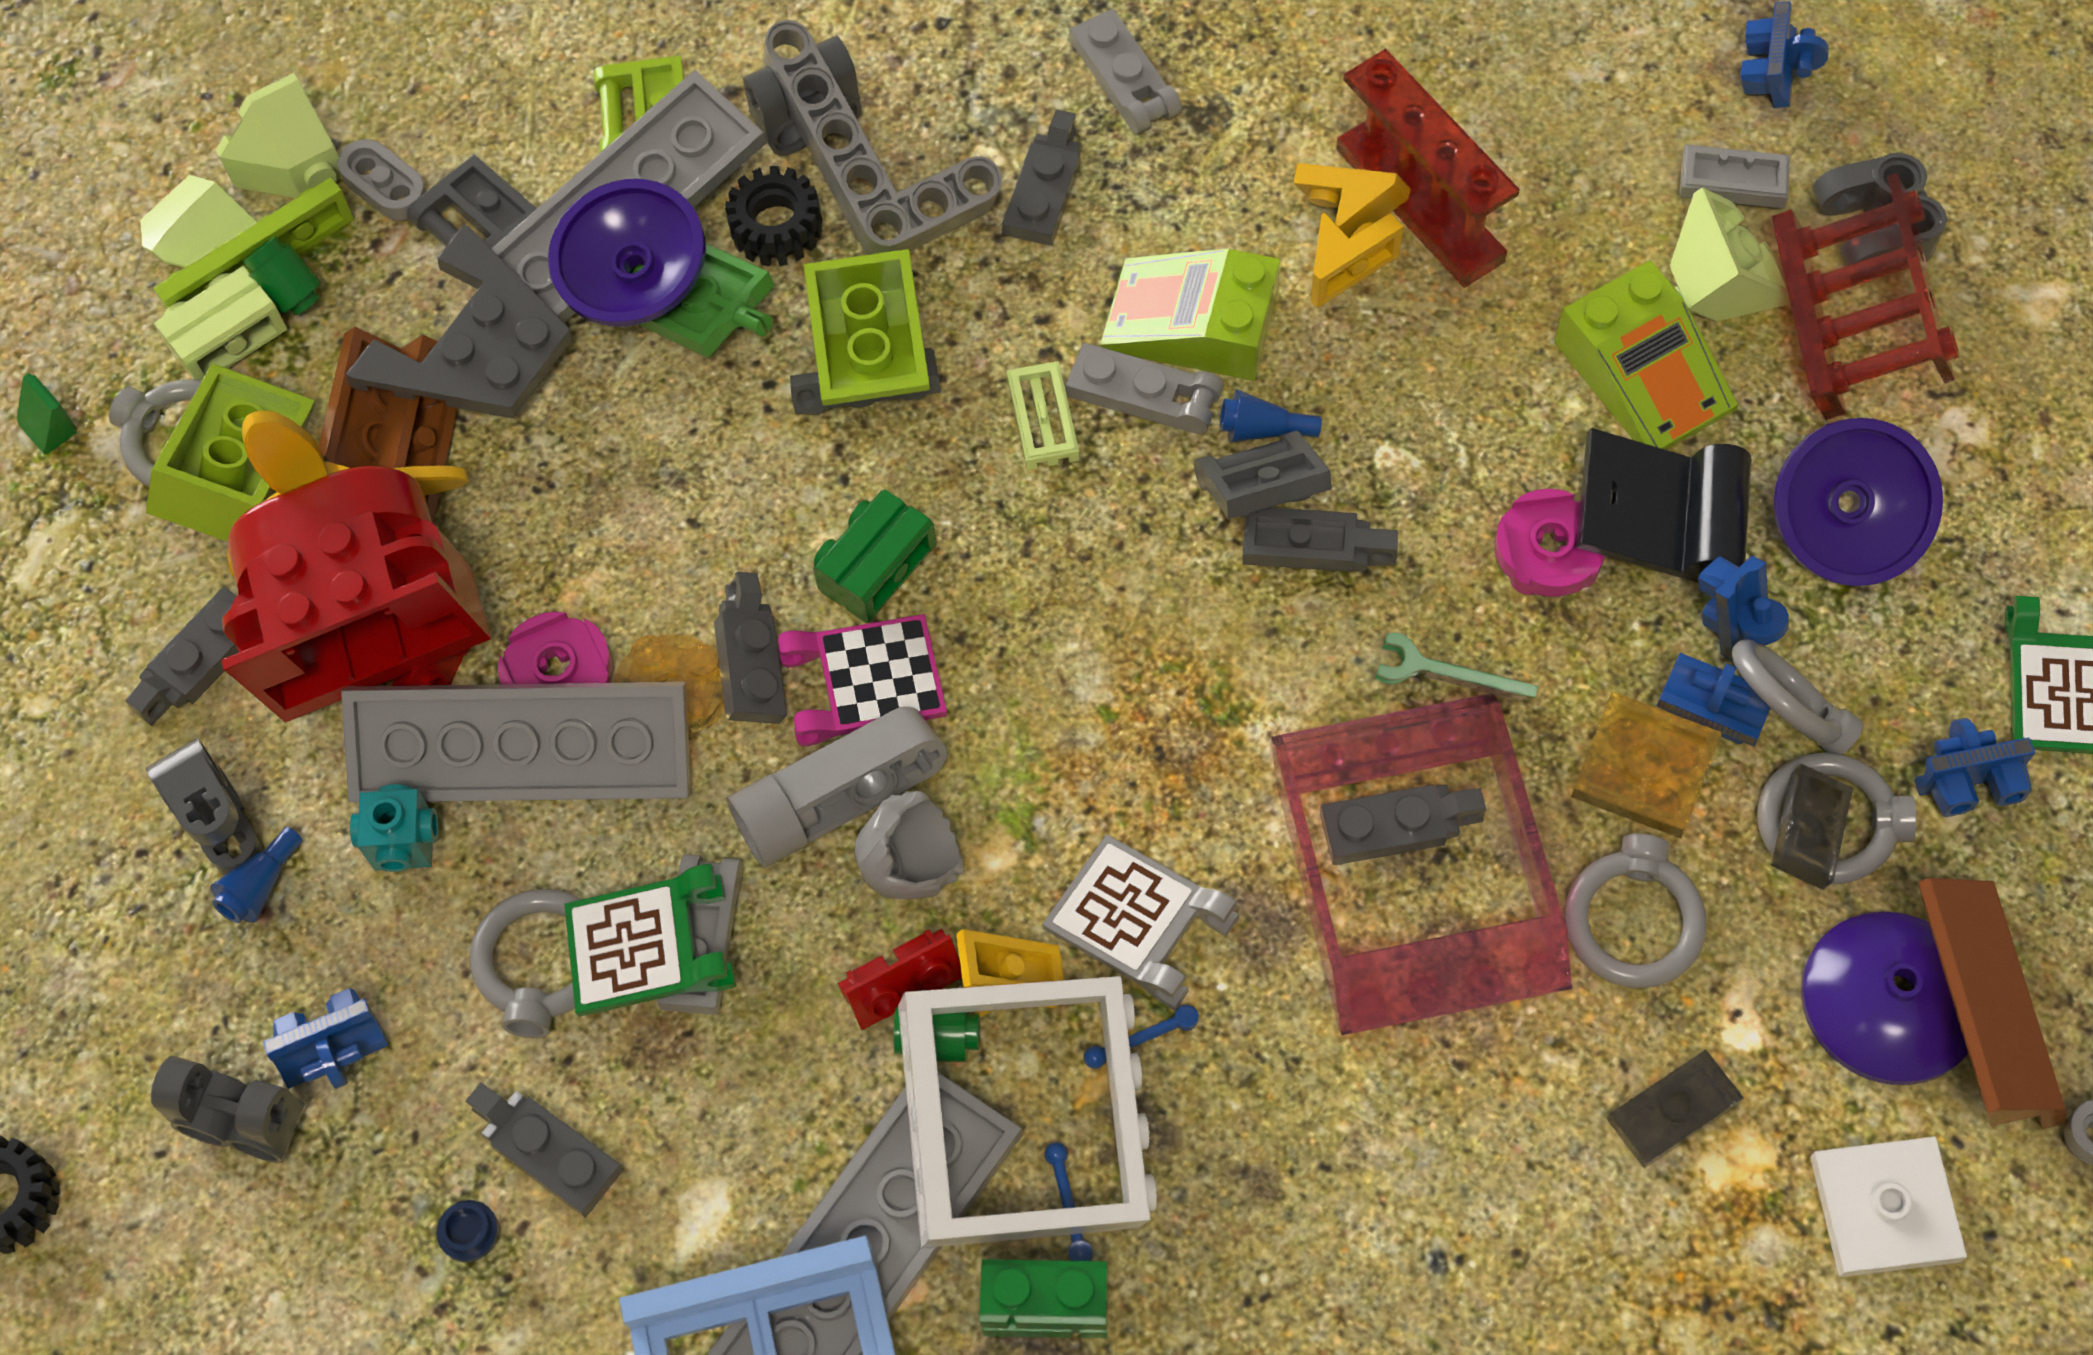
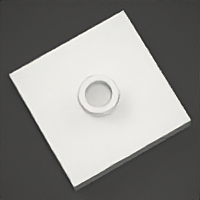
[1810,1137,1967,1277]

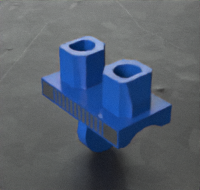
[1740,1,1829,108]
[1698,555,1789,661]
[1657,653,1771,746]
[1914,718,2035,818]
[263,988,389,1089]

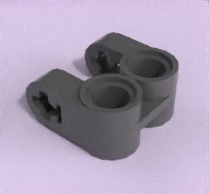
[743,35,862,156]
[1813,153,1947,279]
[145,738,264,875]
[151,1055,306,1163]

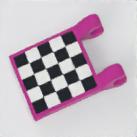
[778,614,947,747]

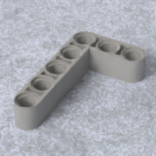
[763,20,1002,255]

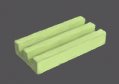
[1007,361,1080,470]

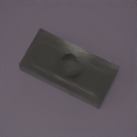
[1771,763,1853,890]
[1607,1049,1744,1169]

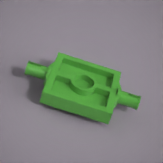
[630,243,775,358]

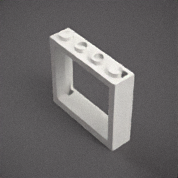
[898,976,1157,1248]

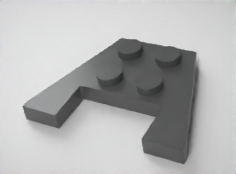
[346,224,572,419]

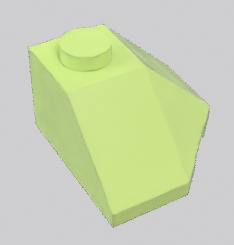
[216,73,343,198]
[1670,187,1796,321]

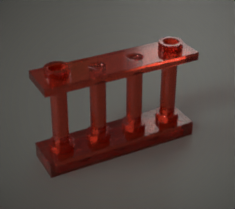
[1336,48,1520,288]
[1771,173,1960,420]

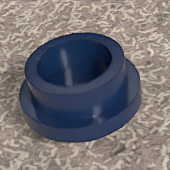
[436,1200,499,1262]

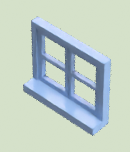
[619,1235,896,1355]

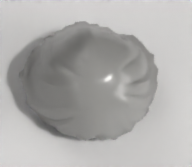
[854,791,964,899]

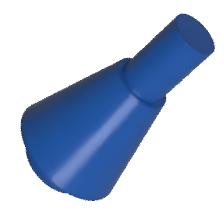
[1220,389,1322,443]
[210,827,303,923]

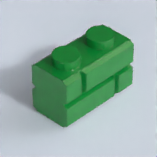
[813,489,937,623]
[979,1259,1108,1339]

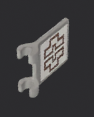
[1042,834,1239,1011]

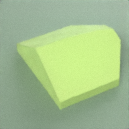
[140,175,256,268]

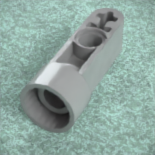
[726,706,947,869]

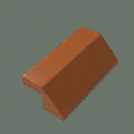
[319,326,457,524]
[1918,878,2067,1129]

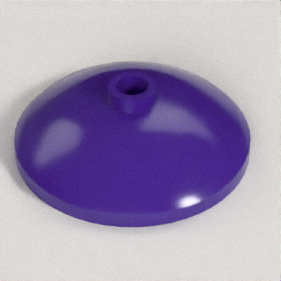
[548,179,706,327]
[1774,418,1943,586]
[1801,912,1968,1085]

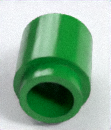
[243,235,321,316]
[893,1007,980,1062]

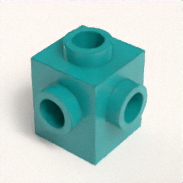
[350,784,439,872]

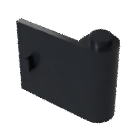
[1576,428,1752,584]

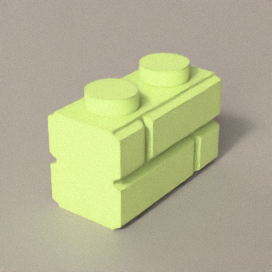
[154,266,288,380]

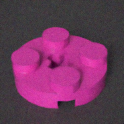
[1495,489,1606,597]
[498,612,613,684]

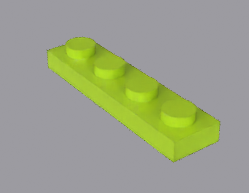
[153,177,355,310]

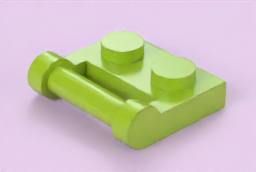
[594,55,685,154]

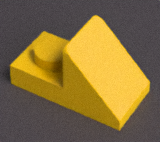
[1293,163,1411,238]
[1311,212,1404,309]
[956,929,1064,1017]

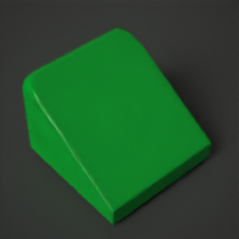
[17,372,77,454]

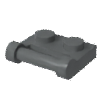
[407,154,537,249]
[1194,430,1332,519]

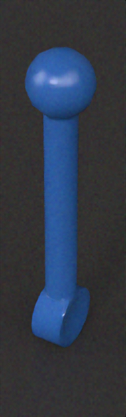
[1083,1005,1198,1069]
[1044,1142,1093,1261]

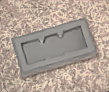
[1679,144,1790,209]

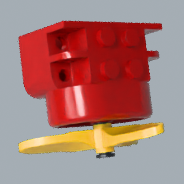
[221,410,491,723]

